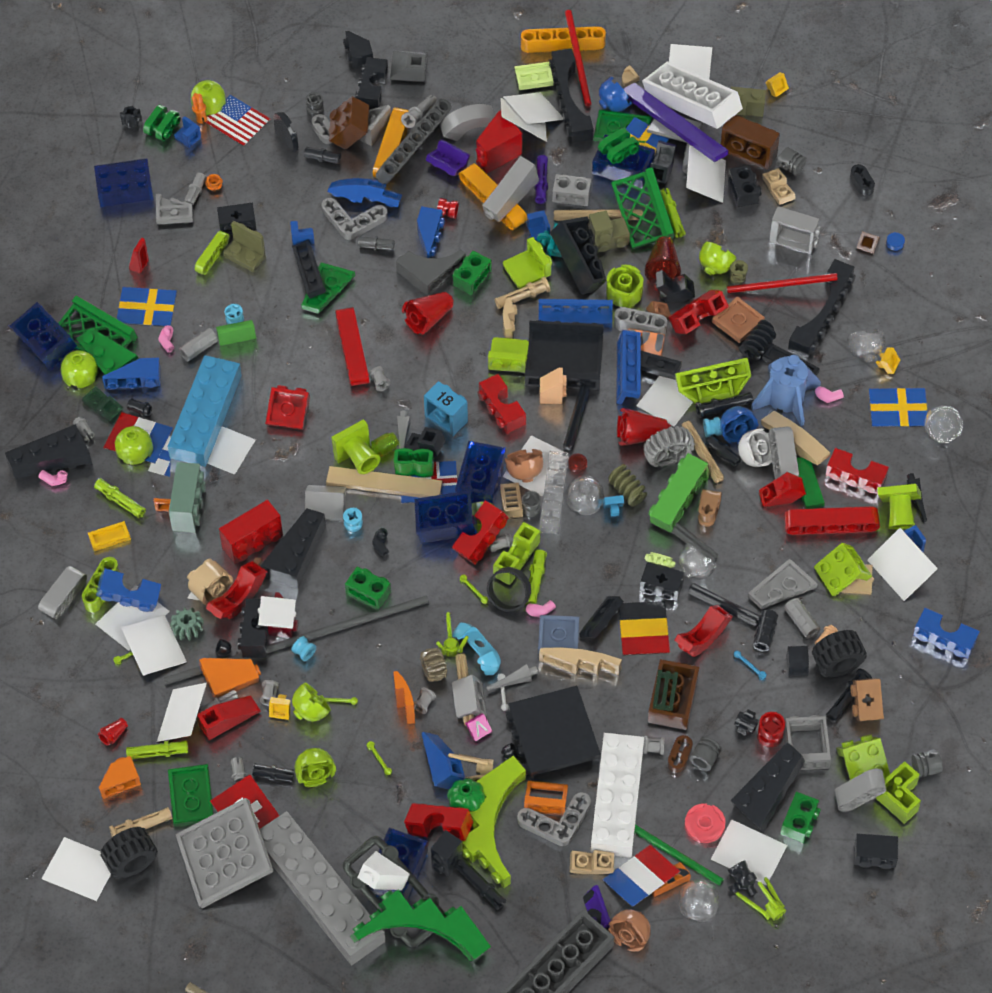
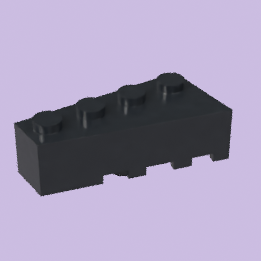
[5,424,93,479]
[260,508,326,588]

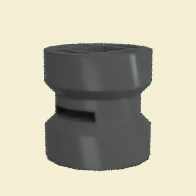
[306,92,324,116]
[522,491,541,517]

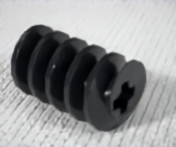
[739,320,776,360]

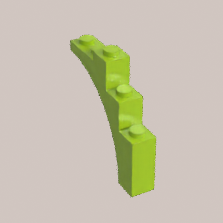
[462,756,526,888]

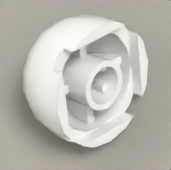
[738,428,772,467]

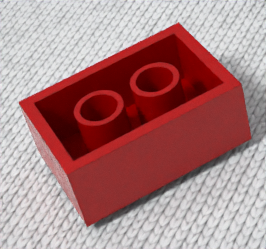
[219,499,283,564]

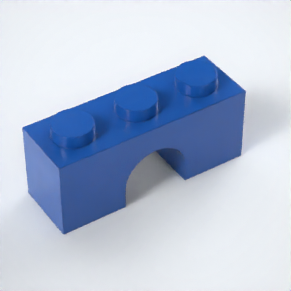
[96,568,161,612]
[913,608,980,659]

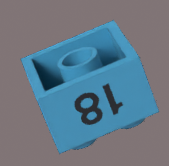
[424,381,468,436]

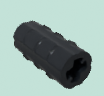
[753,609,778,652]

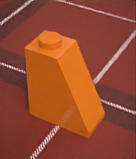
[199,658,261,700]

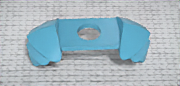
[452,622,501,675]

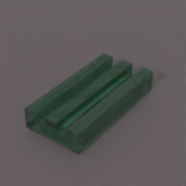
[653,670,678,711]

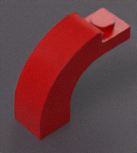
[206,561,267,620]
[674,605,733,657]

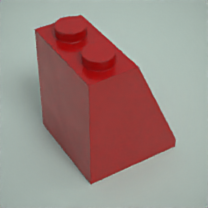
[476,110,522,174]

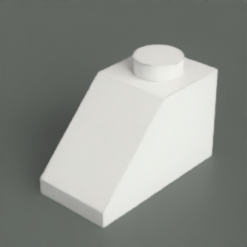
[357,851,410,890]

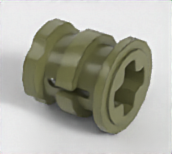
[730,260,748,284]

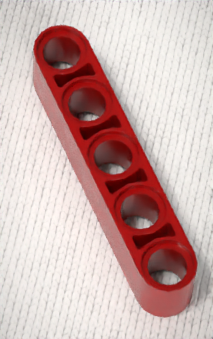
[335,307,369,386]
[784,506,880,535]

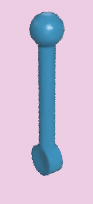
[733,650,767,680]

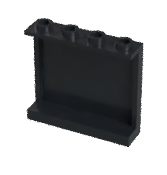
[525,320,604,390]
[505,686,601,781]

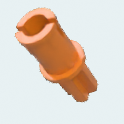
[192,93,207,124]

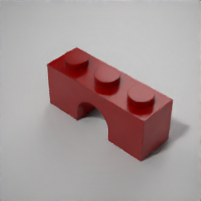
[668,290,729,334]
[477,374,526,434]
[825,448,889,494]
[452,500,509,565]
[404,803,473,841]

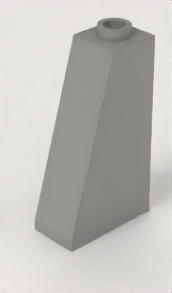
[482,156,539,222]

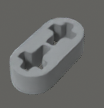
[312,114,332,144]

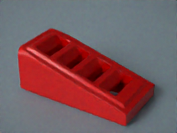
[129,237,149,274]

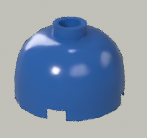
[598,76,632,112]
[720,406,759,444]

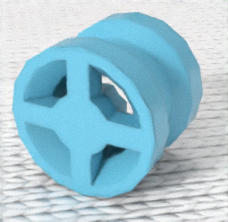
[224,304,244,324]
[703,417,722,438]
[343,508,363,532]
[291,636,316,661]

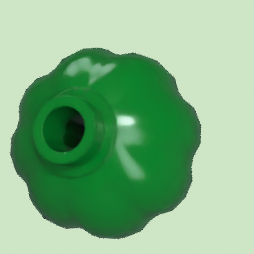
[447,778,486,811]

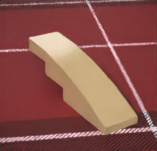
[761,411,831,465]
[539,648,622,675]

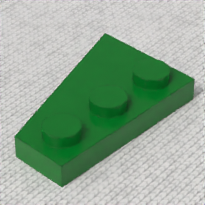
[301,262,355,314]
[76,328,139,375]

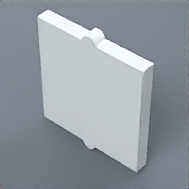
[258,596,296,629]

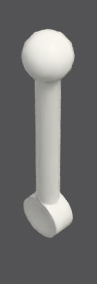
[497,674,508,711]

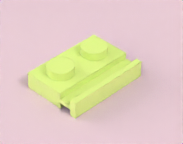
[515,62,554,90]

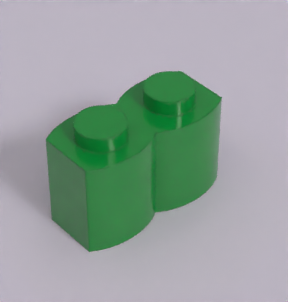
[394,448,434,477]

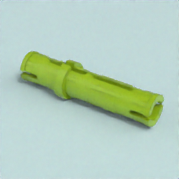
[660,188,686,238]
[94,478,146,519]
[525,550,547,605]
[126,740,188,759]

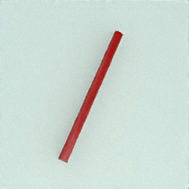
[565,10,592,106]
[727,273,838,294]

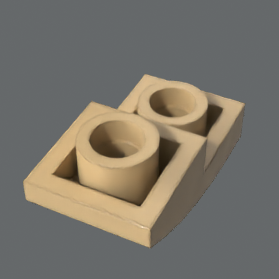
[762,169,795,205]
[503,297,518,339]
[570,850,614,874]

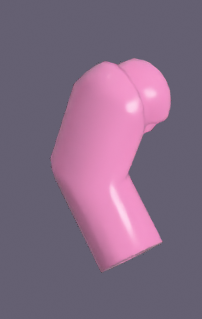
[815,386,844,403]
[38,470,68,486]
[526,600,556,618]

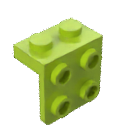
[503,237,552,289]
[488,337,529,373]
[836,734,890,780]

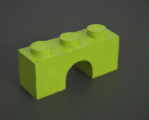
[493,522,540,585]

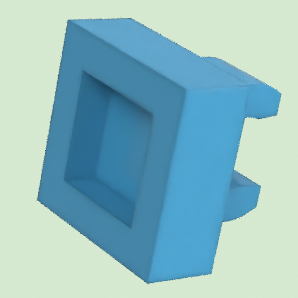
[603,495,624,517]

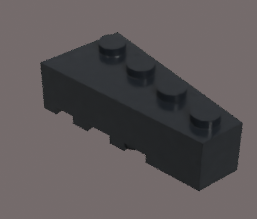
[550,216,607,294]
[731,742,805,833]

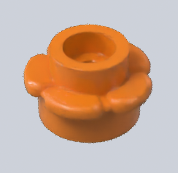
[205,174,223,191]

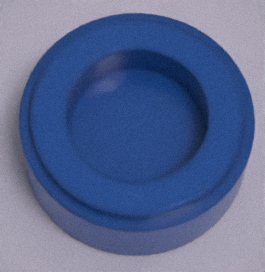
[886,232,905,251]

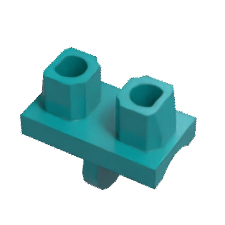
[537,223,562,258]

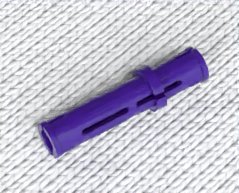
[534,155,549,204]

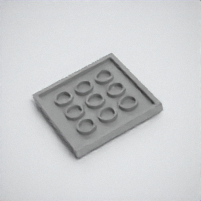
[175,798,274,908]

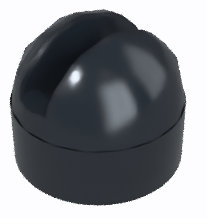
[215,639,232,656]
[501,743,518,760]

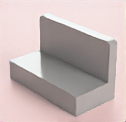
[452,675,487,718]

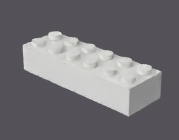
[642,61,743,129]
[591,733,644,858]

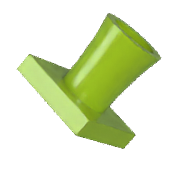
[331,419,380,474]
[878,484,921,530]

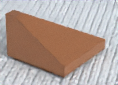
[646,301,671,319]

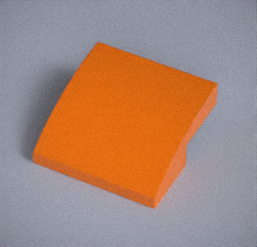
[393,671,415,724]

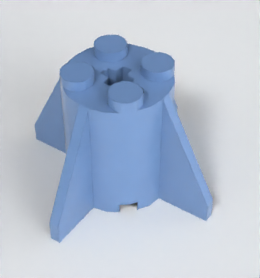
[751,355,821,426]

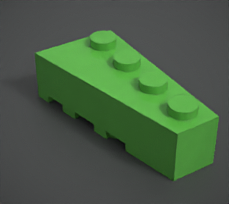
[649,453,709,533]

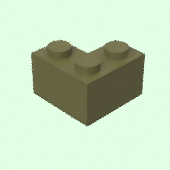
[731,86,766,118]
[589,210,630,252]

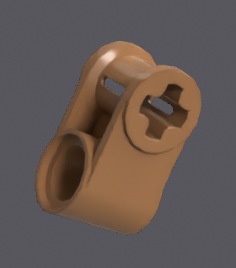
[698,489,722,527]

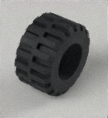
[812,630,867,677]
[100,827,158,879]

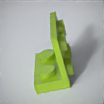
[814,543,872,596]

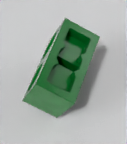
[452,251,492,296]
[345,566,391,610]
[780,791,821,843]

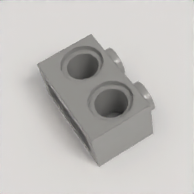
[552,174,591,206]

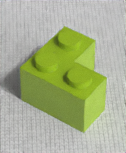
[876,761,921,824]

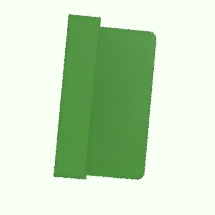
[216,320,256,346]

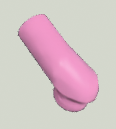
[158,325,175,353]

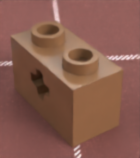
[850,678,884,721]

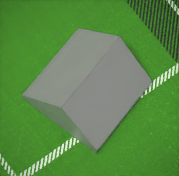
[359,105,391,146]
[305,485,346,521]

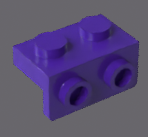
[426,139,470,176]

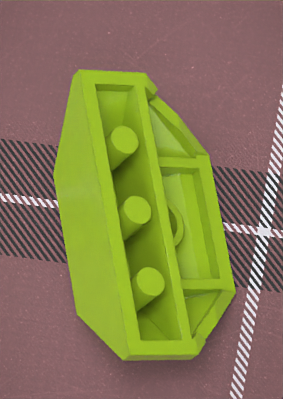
[675,358,751,404]

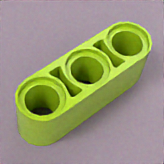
[82,557,120,613]

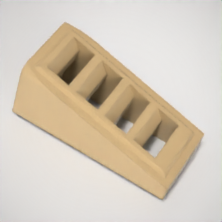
[500,483,523,518]

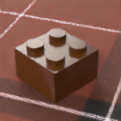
[329,96,369,150]

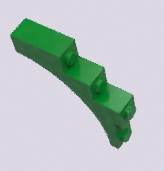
[350,889,491,962]

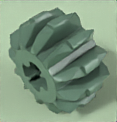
[170,607,204,641]

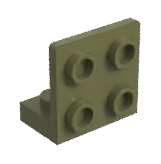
[223,221,266,272]

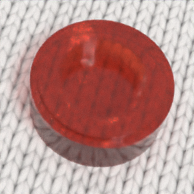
[568,453,587,473]

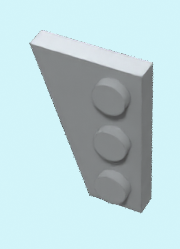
[748,559,818,609]

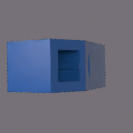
[417,206,445,258]
[102,357,161,390]
[421,732,465,789]

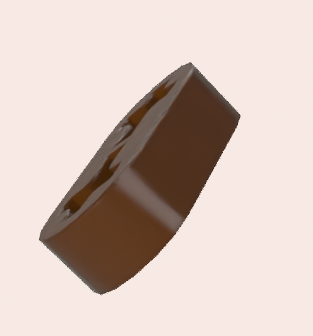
[668,735,693,773]

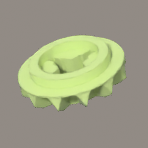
[645,552,676,568]

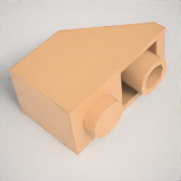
[540,368,566,404]

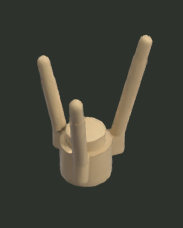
[448,753,493,780]

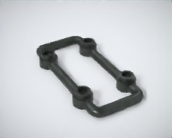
[343,836,445,947]

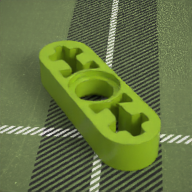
[195,230,230,275]

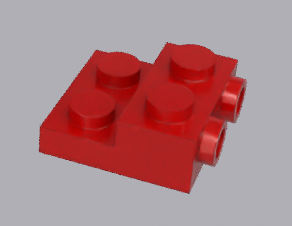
[265,385,310,430]

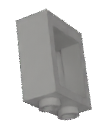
[769,206,821,254]
[784,715,831,770]

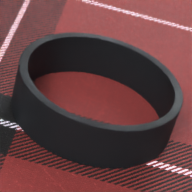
[487,567,531,612]

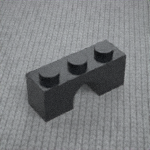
[355,57,388,110]
[238,599,268,658]

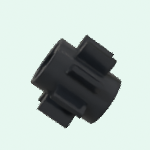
[120,106,142,128]
[734,709,759,736]

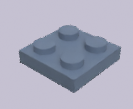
[538,615,579,653]

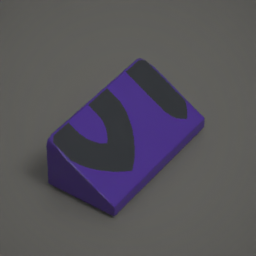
[583,885,611,931]

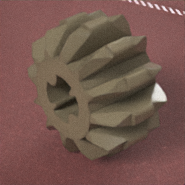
[420,648,447,682]

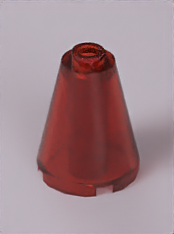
[645,236,681,282]

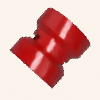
[437,198,459,219]

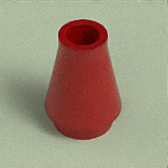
[98,718,128,746]

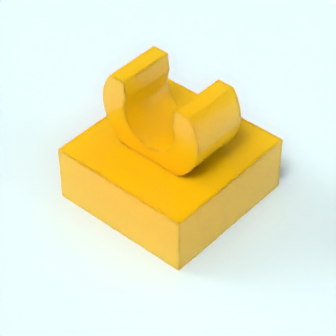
[765,72,789,97]
[876,347,900,374]
[269,694,291,720]

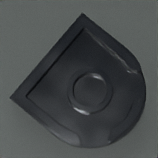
[273,112,299,152]

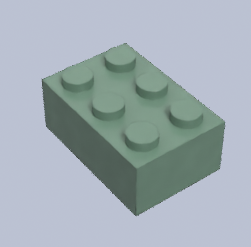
[169,462,206,533]

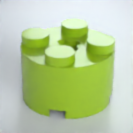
[606,264,644,308]

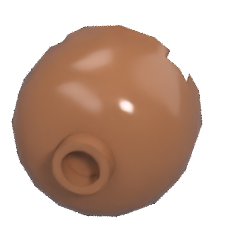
[505,449,544,482]
[608,909,651,952]

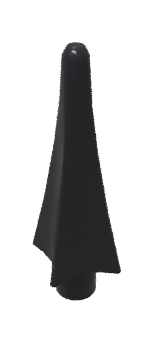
[906,473,927,522]

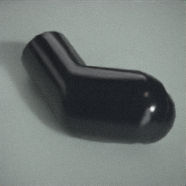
[372,528,389,557]

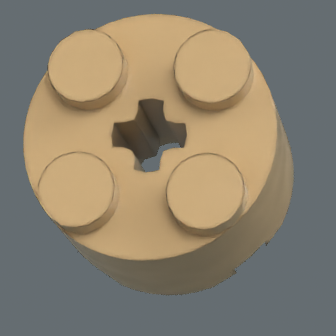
[187,558,234,606]

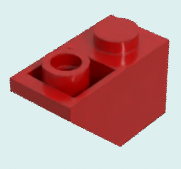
[759,472,806,507]

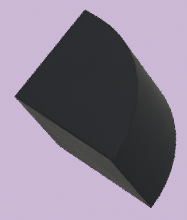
[786,646,809,677]

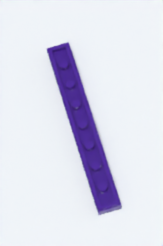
[623,82,728,162]

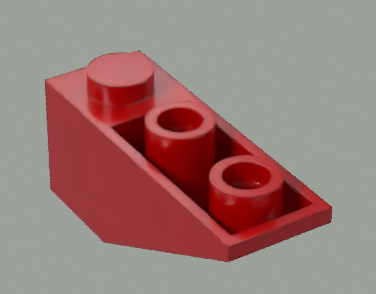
[197,695,261,740]

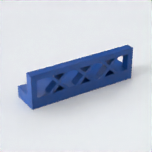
[539,299,613,328]
[616,330,641,405]

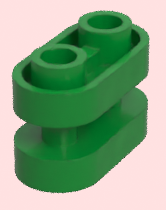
[143,104,181,141]
[598,128,639,164]

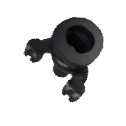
[728,860,758,896]

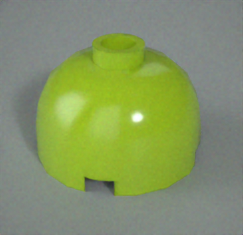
[191,80,226,116]
[699,242,736,276]
[61,350,99,388]
[115,426,153,465]
[292,682,331,722]
[294,748,336,787]

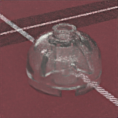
[847,329,885,362]
[924,406,963,443]
[566,476,604,515]
[678,543,717,580]
[678,879,720,922]

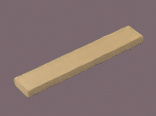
[326,466,442,500]

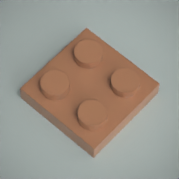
[712,297,765,343]

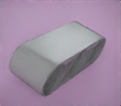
[614,307,667,335]
[768,427,799,479]
[38,566,87,619]
[834,769,886,812]

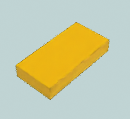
[88,521,131,551]

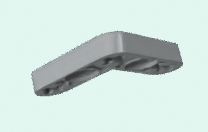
[322,198,388,240]
[517,792,591,846]

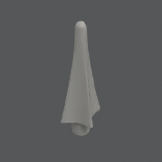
[397,410,410,449]
[486,664,538,691]

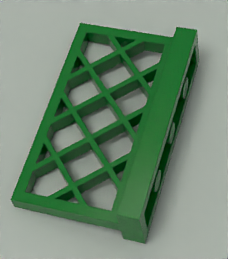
[611,167,674,249]
[51,295,138,352]

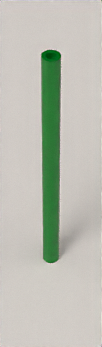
[634,824,724,886]

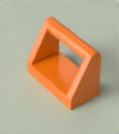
[524,780,568,816]

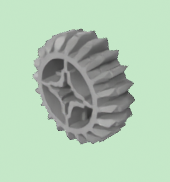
[643,426,695,467]

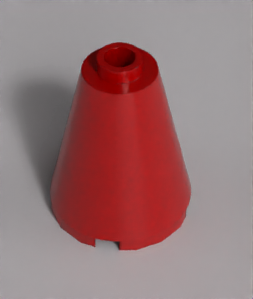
[402,292,454,335]
[617,408,671,446]

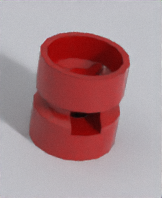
[757,712,785,748]

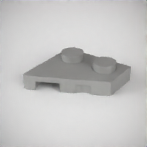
[156,194,193,225]

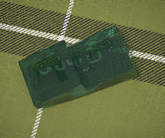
[82,386,124,421]

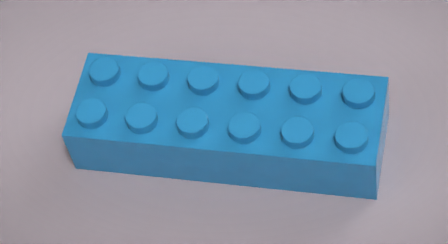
[168,355,242,467]

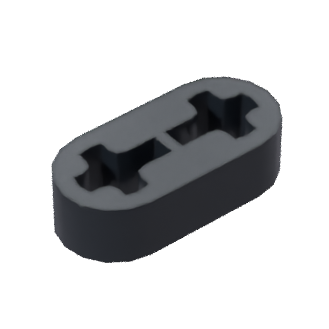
[850,164,875,196]

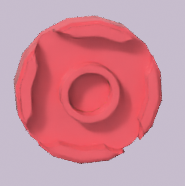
[685,803,725,843]

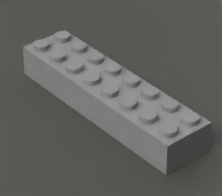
[260,811,385,966]

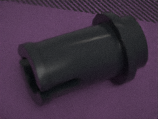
[127,398,152,417]

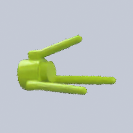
[436,612,469,657]
[736,877,787,921]

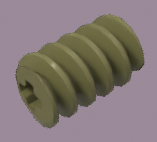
[608,464,647,507]

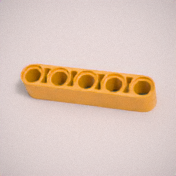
[521,26,606,53]
[373,107,409,178]
[459,163,527,230]

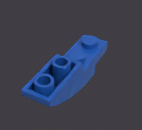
[327,178,402,208]

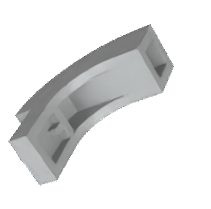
[439,104,497,141]

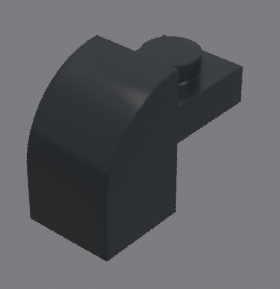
[650,140,676,184]
[655,270,695,303]
[404,427,445,460]

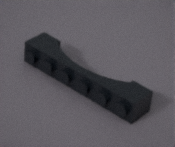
[549,48,594,143]
[788,259,856,358]

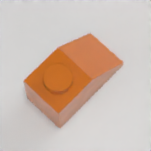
[99,756,141,799]

